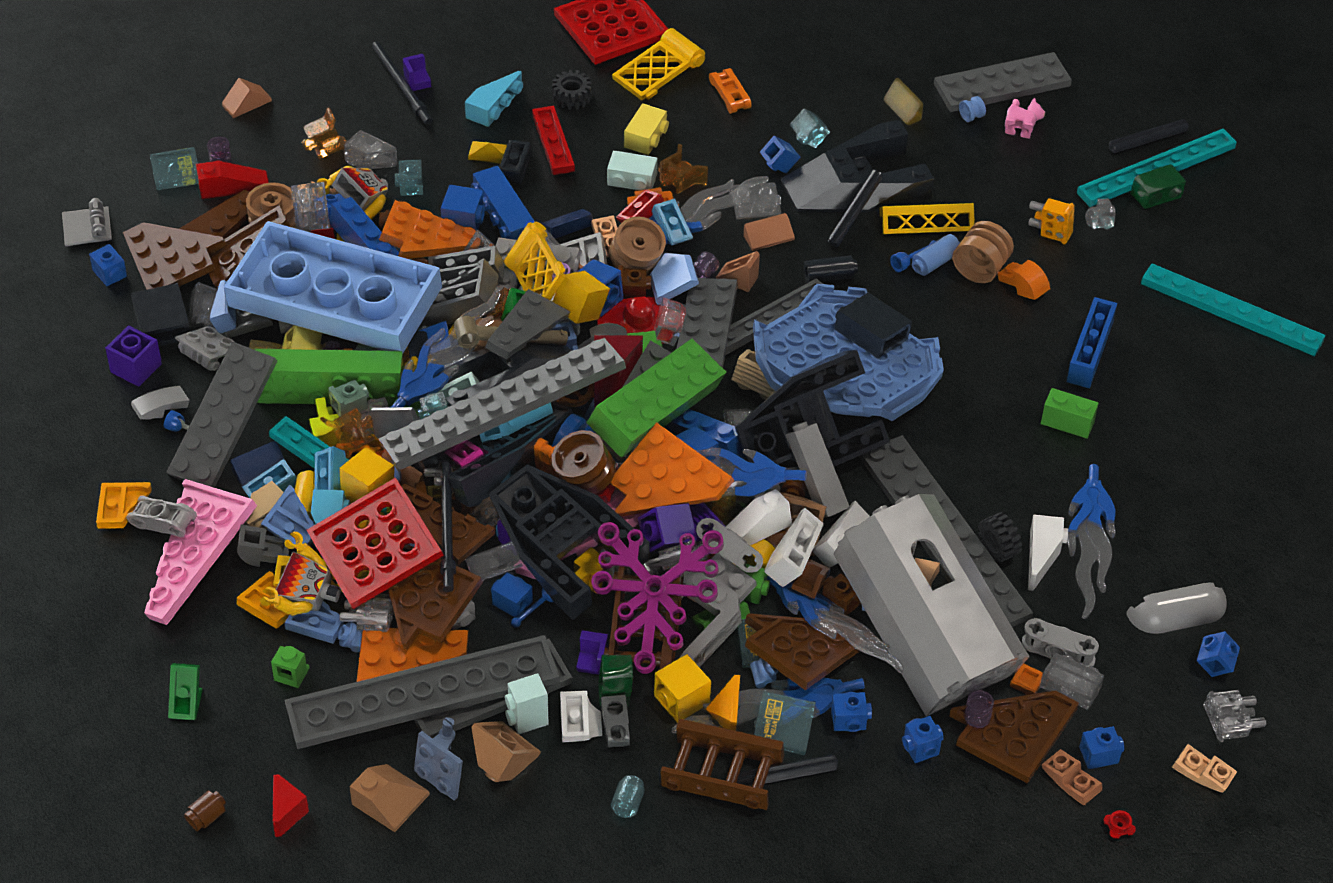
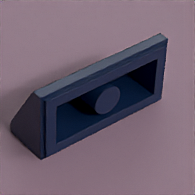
[541,209,592,240]
[231,441,285,487]

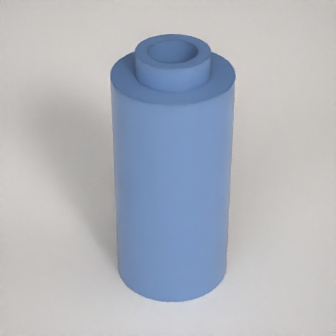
[912,234,960,276]

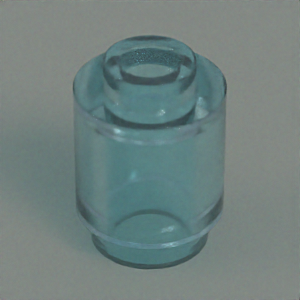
[611,775,645,818]

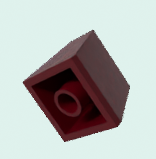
[594,335,643,408]

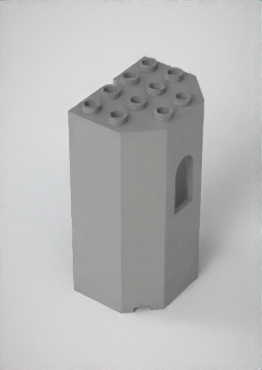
[833,494,1029,716]

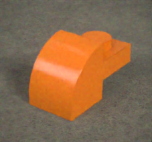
[998,260,1050,300]

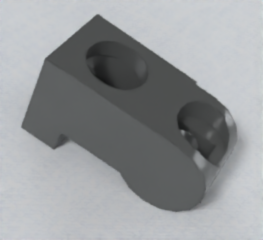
[601,695,630,748]

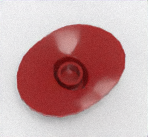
[597,296,682,344]

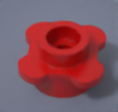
[1104,810,1136,839]

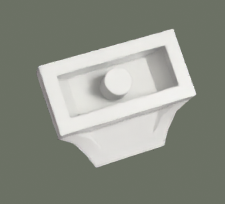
[560,691,602,743]

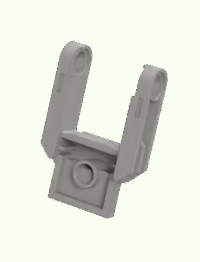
[632,553,757,668]

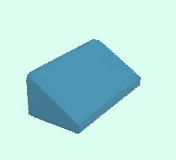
[315,446,346,490]

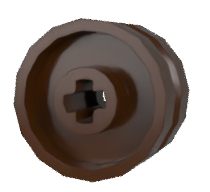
[551,430,616,494]

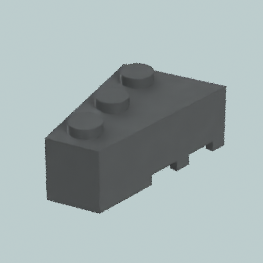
[428,246,504,284]
[424,258,498,326]

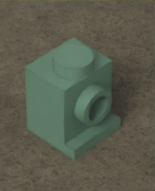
[328,380,369,420]

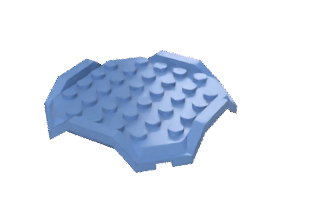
[753,284,944,421]

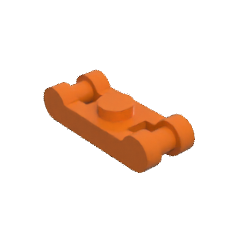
[709,68,752,114]
[534,438,561,479]

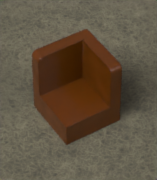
[791,559,830,599]

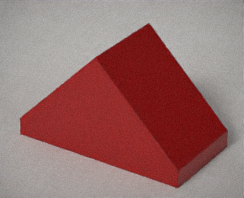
[273,774,309,837]

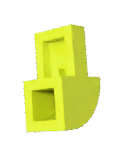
[309,397,341,447]

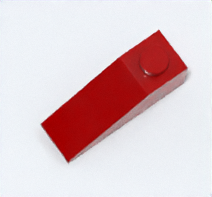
[196,161,268,199]

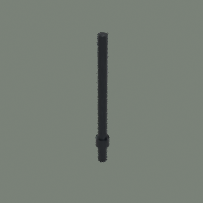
[372,41,433,126]
[440,462,456,592]

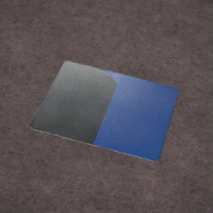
[408,321,451,362]

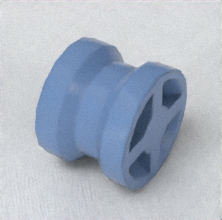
[959,96,986,122]

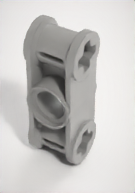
[126,496,197,537]
[696,518,763,573]
[1022,618,1099,670]

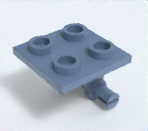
[414,718,463,800]

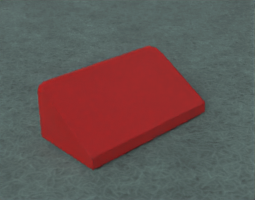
[616,189,664,223]

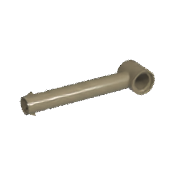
[454,316,568,349]

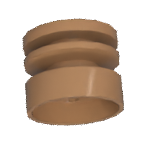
[952,221,1014,283]

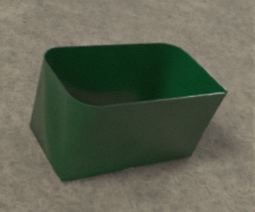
[1130,164,1186,209]
[598,655,633,707]

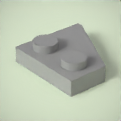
[559,232,607,266]

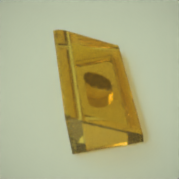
[884,78,923,125]

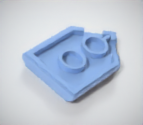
[649,253,699,305]

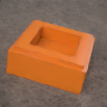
[1010,664,1046,695]

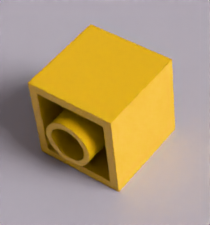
[552,271,610,324]
[339,447,394,502]
[654,654,711,723]

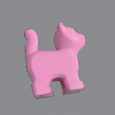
[1004,98,1045,139]

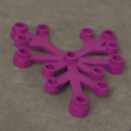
[591,522,724,674]

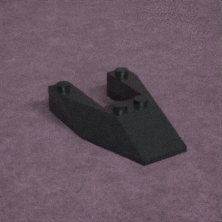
[781,119,934,213]
[433,343,572,407]
[735,350,890,470]
[413,401,573,508]
[489,464,651,620]

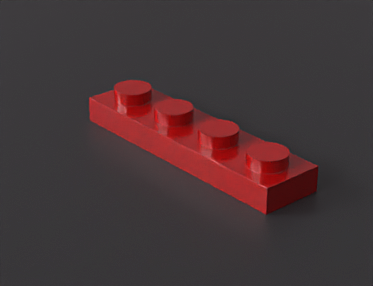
[532,106,575,175]

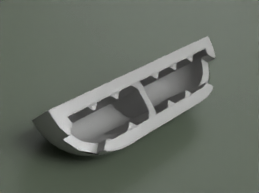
[1126,583,1227,634]

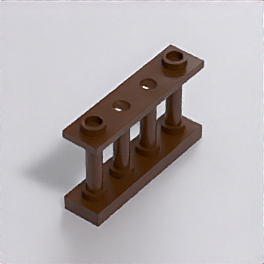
[604,566,684,670]
[661,718,784,810]

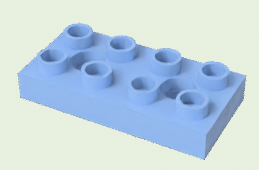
[224,221,442,353]

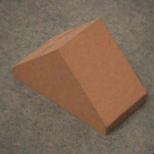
[222,78,272,118]
[716,251,760,292]

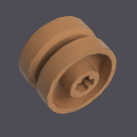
[246,182,299,229]
[609,217,666,275]

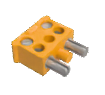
[1029,198,1075,244]

